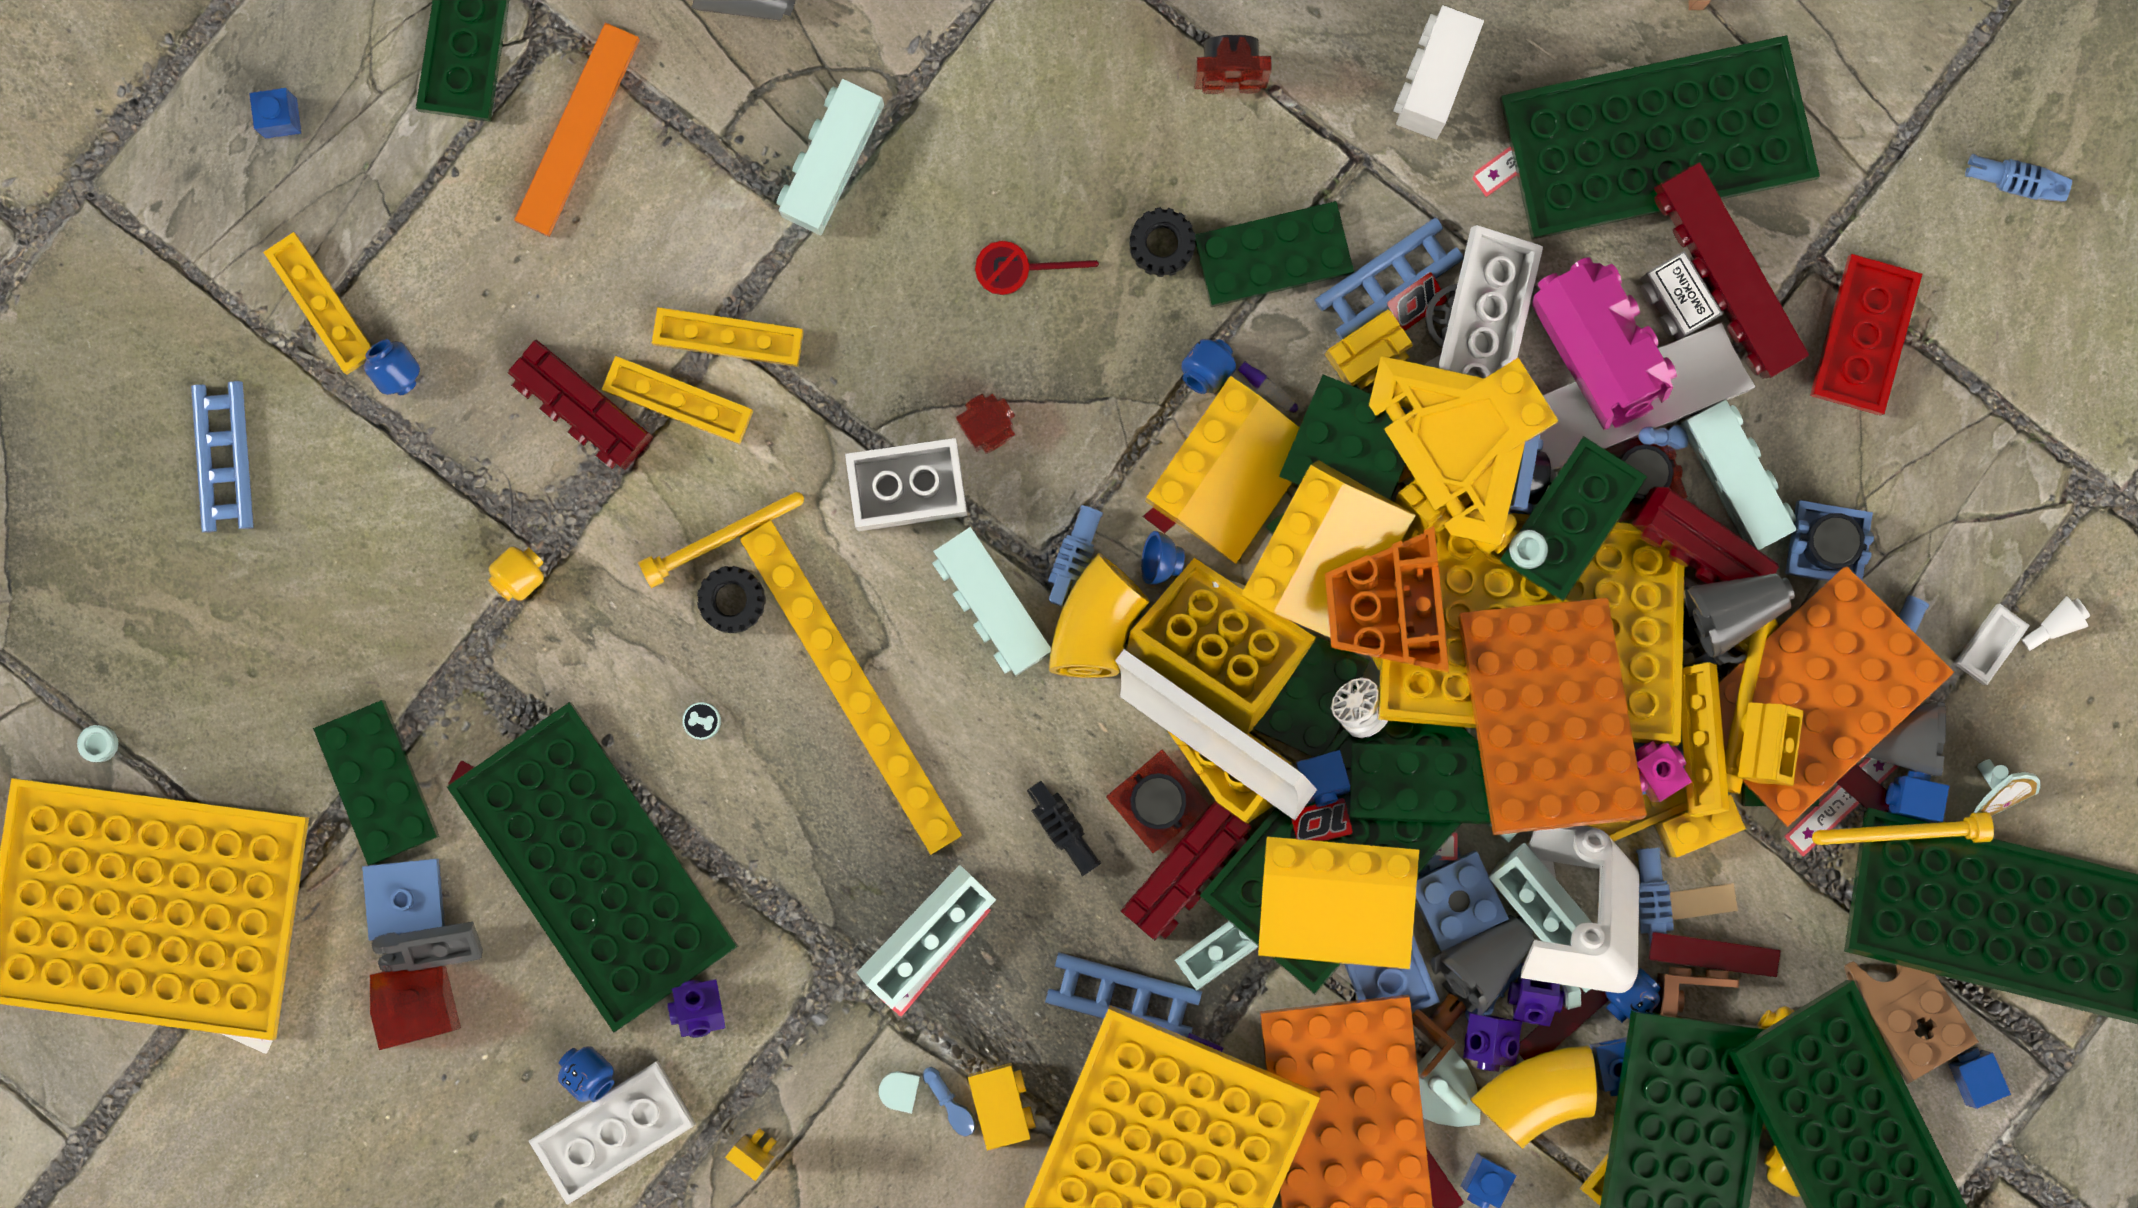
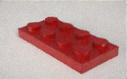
[1810,254,1923,416]

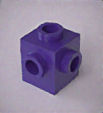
[1507,963,1564,1027]
[667,979,726,1038]
[1463,1013,1522,1072]

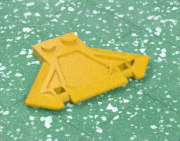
[1369,356,1559,546]

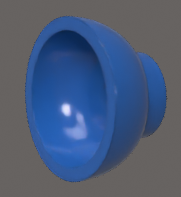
[1141,531,1185,584]

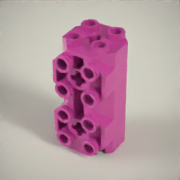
[1531,257,1677,430]

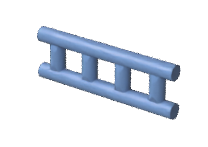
[1314,218,1464,340]
[191,381,254,533]
[1045,952,1202,1037]

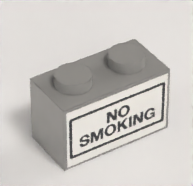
[1640,250,1723,341]

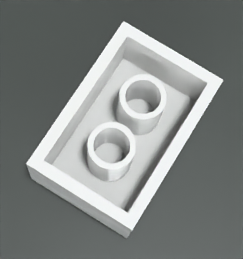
[1393,5,1484,140]
[845,438,968,531]

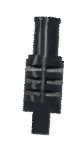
[1027,781,1101,877]

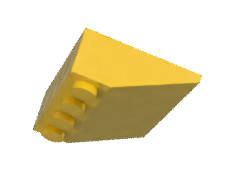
[1145,376,1300,564]
[1241,460,1416,637]
[1127,558,1316,735]
[1258,837,1419,970]

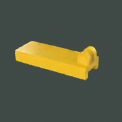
[725,1128,777,1181]

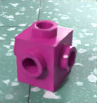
[1635,741,1692,802]

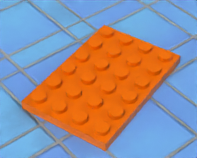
[1718,566,1954,828]
[1458,598,1646,835]
[1260,995,1433,1208]

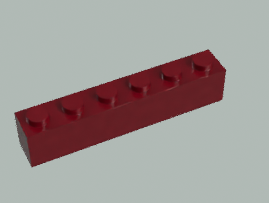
[1654,162,1809,379]

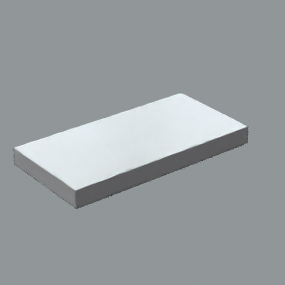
[529,1061,696,1205]

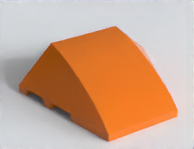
[1325,526,1449,673]

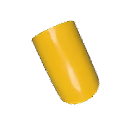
[1049,553,1150,678]
[1470,1046,1597,1149]

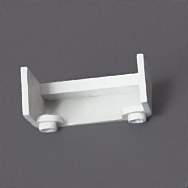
[1521,826,1639,993]

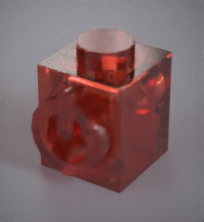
[956,393,1016,454]

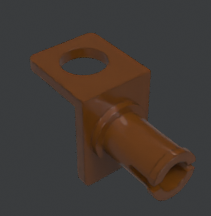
[1412,994,1467,1080]

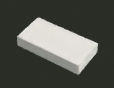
[1953,604,2030,685]

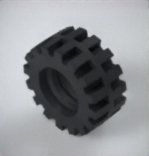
[1129,207,1196,277]
[697,566,766,633]

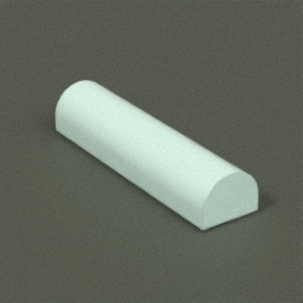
[1175,921,1258,991]

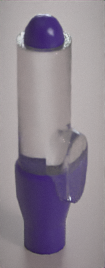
[1238,361,1298,413]

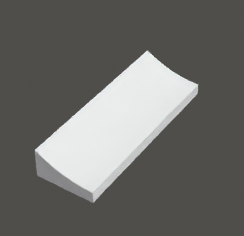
[1438,225,1543,378]
[1538,323,1755,472]
[1115,649,1317,820]

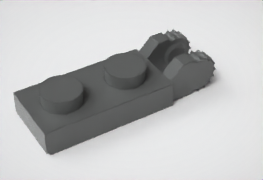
[371,921,483,973]

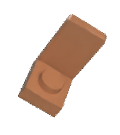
[1655,967,1739,1016]

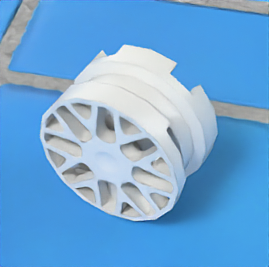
[1331,678,1388,738]

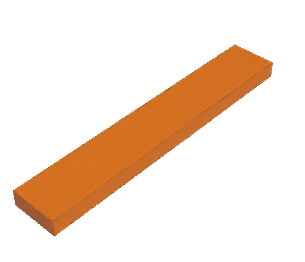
[514,22,640,237]

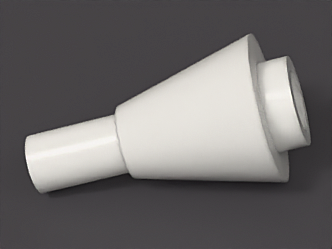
[2021,596,2090,651]

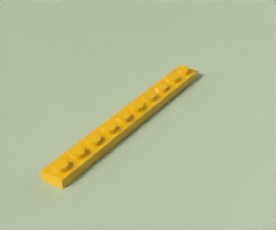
[740,520,963,855]

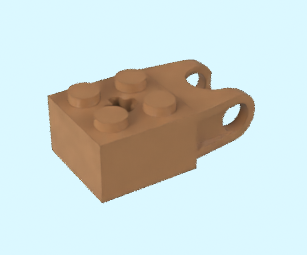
[1844,961,1979,1084]

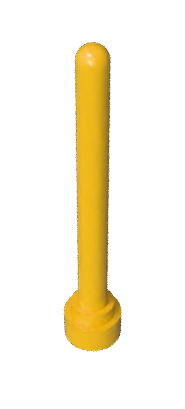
[638,492,804,589]
[1725,623,1769,794]
[1812,812,1994,845]

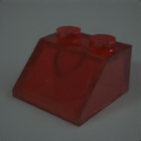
[370,965,461,1050]

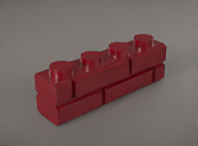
[508,339,653,470]
[1632,487,1779,584]
[1120,800,1252,941]

